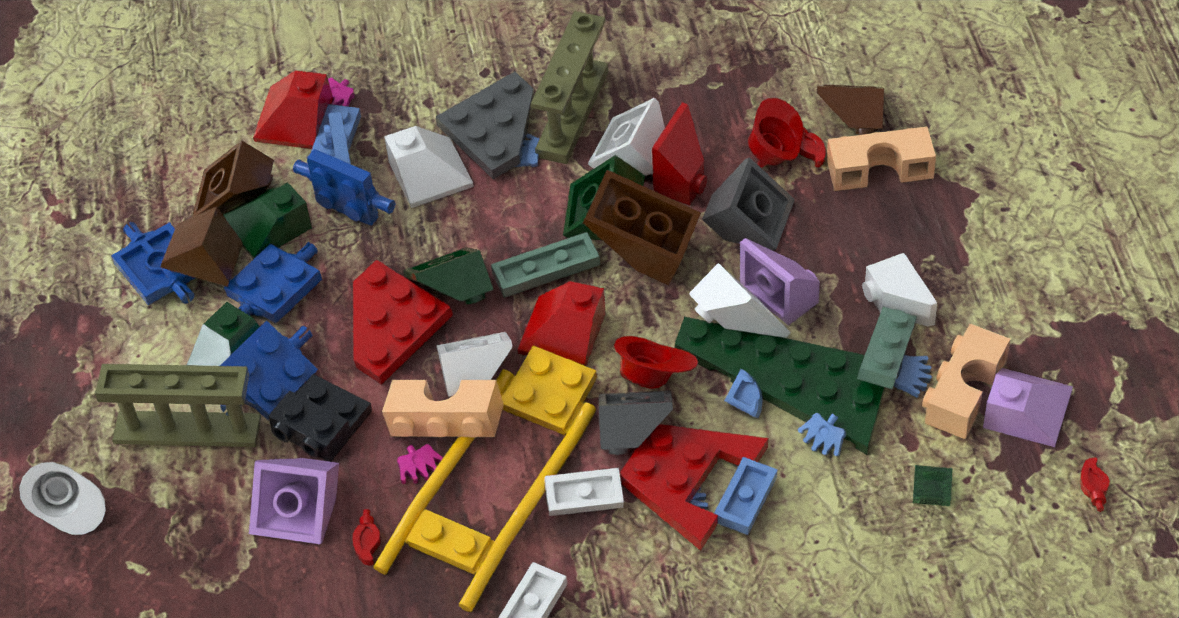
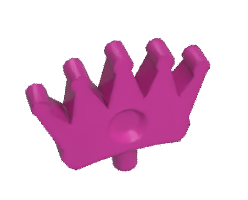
[328,78,355,107]
[397,444,443,484]

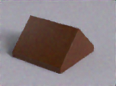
[160,207,243,287]

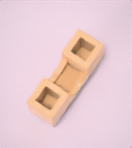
[827,127,936,191]
[922,324,1010,439]
[382,380,504,437]

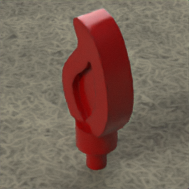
[799,127,826,168]
[1080,457,1110,512]
[352,509,381,566]

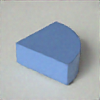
[724,369,763,418]

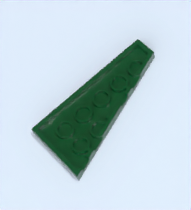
[675,316,886,455]

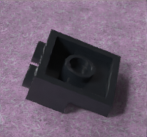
[268,374,372,462]

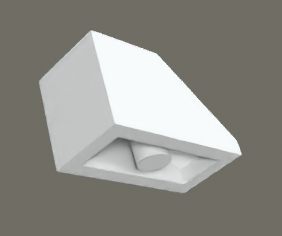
[862,253,937,327]

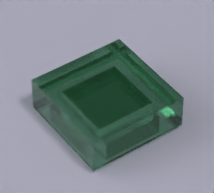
[912,465,953,506]

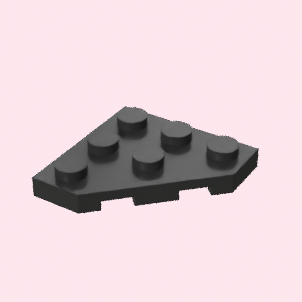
[436,71,534,179]

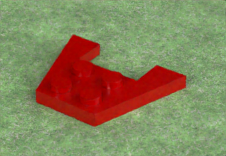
[619,424,769,551]

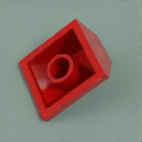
[253,70,333,149]
[652,102,707,206]
[518,281,606,366]

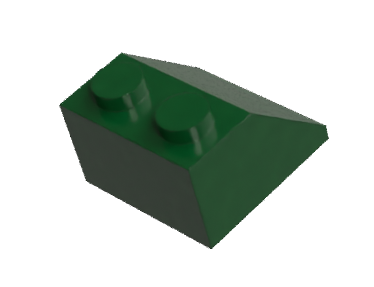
[563,155,645,240]

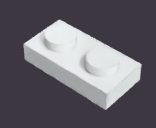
[544,468,624,516]
[499,562,567,618]

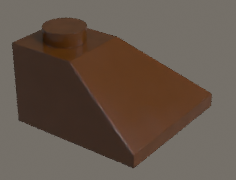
[817,84,884,134]
[192,140,274,217]

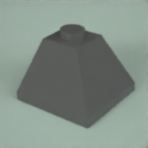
[702,157,795,251]
[598,390,673,455]

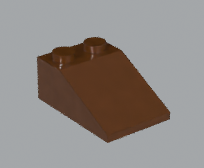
[583,170,701,286]

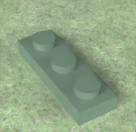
[491,232,600,298]
[857,307,917,389]

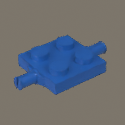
[293,149,396,226]
[111,222,195,305]
[224,242,322,323]
[220,321,318,420]

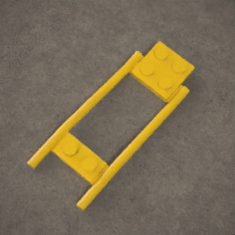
[373,346,598,612]

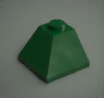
[223,182,312,259]
[403,247,493,305]
[187,302,260,366]

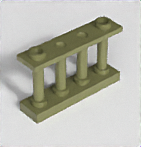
[531,11,608,164]
[95,364,261,447]

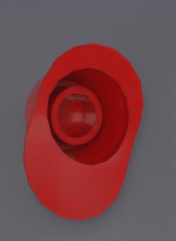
[748,98,803,168]
[614,336,698,389]

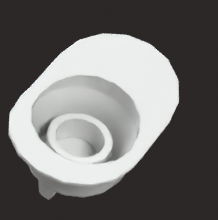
[19,462,106,535]

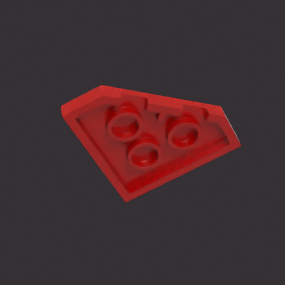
[353,260,453,385]

